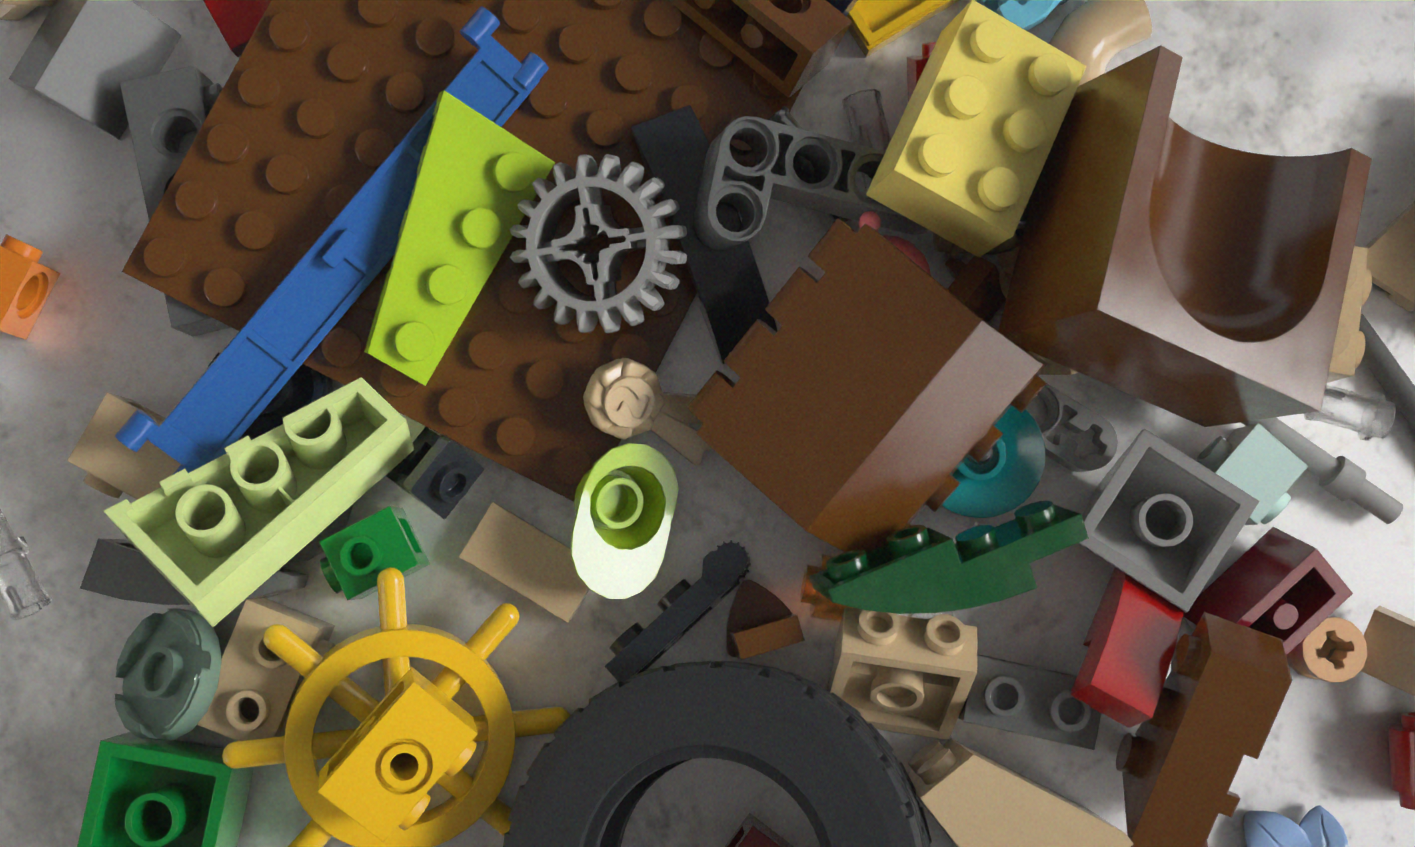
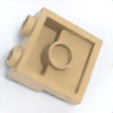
[826,607,977,740]

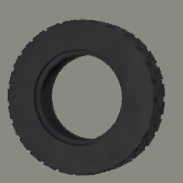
[503,661,932,847]

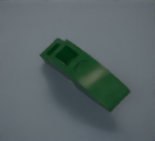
[809,501,1089,614]

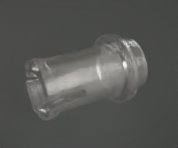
[1303,384,1396,441]

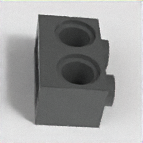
[958,654,1101,750]

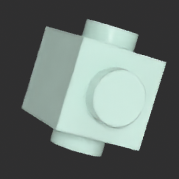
[1195,423,1308,525]

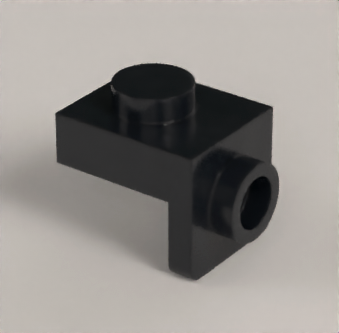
[386,427,485,520]

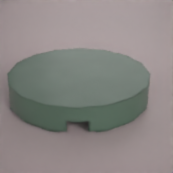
[115,608,222,740]

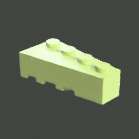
[103,377,414,627]

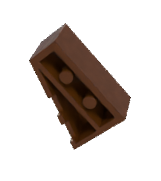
[1116,612,1292,847]

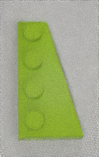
[364,90,555,386]

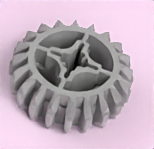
[510,154,687,333]

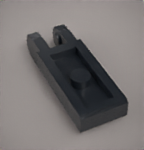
[605,540,751,683]

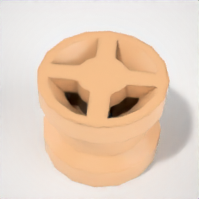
[1286,617,1367,682]

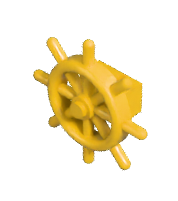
[222,567,570,847]

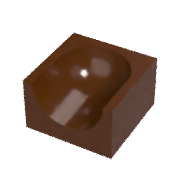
[998,45,1372,427]

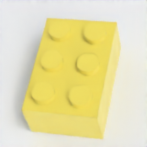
[866,0,1086,257]

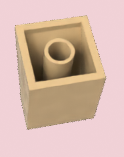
[908,738,1134,847]

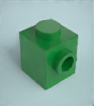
[319,506,430,600]

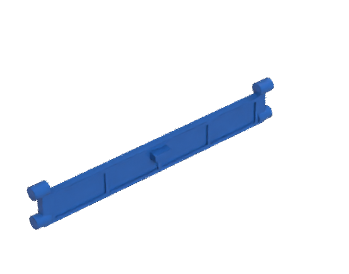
[115,6,549,475]

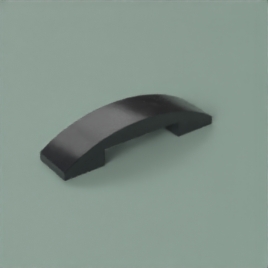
[630,105,778,364]

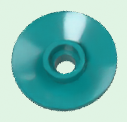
[942,406,1046,518]

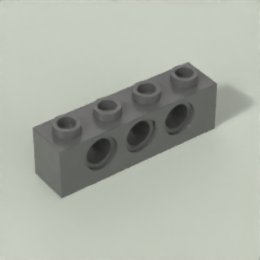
[120,65,231,337]

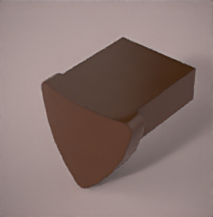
[726,579,805,660]

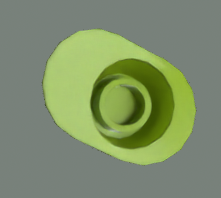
[571,443,679,599]

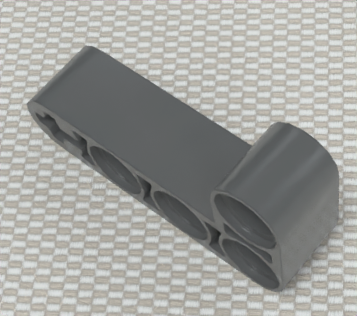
[694,116,929,251]

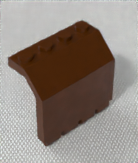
[687,218,1048,553]

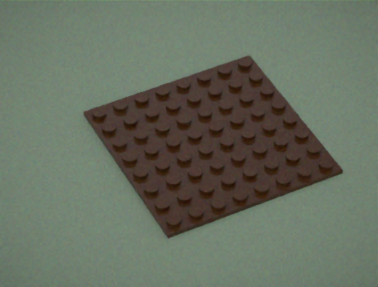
[121,0,804,502]

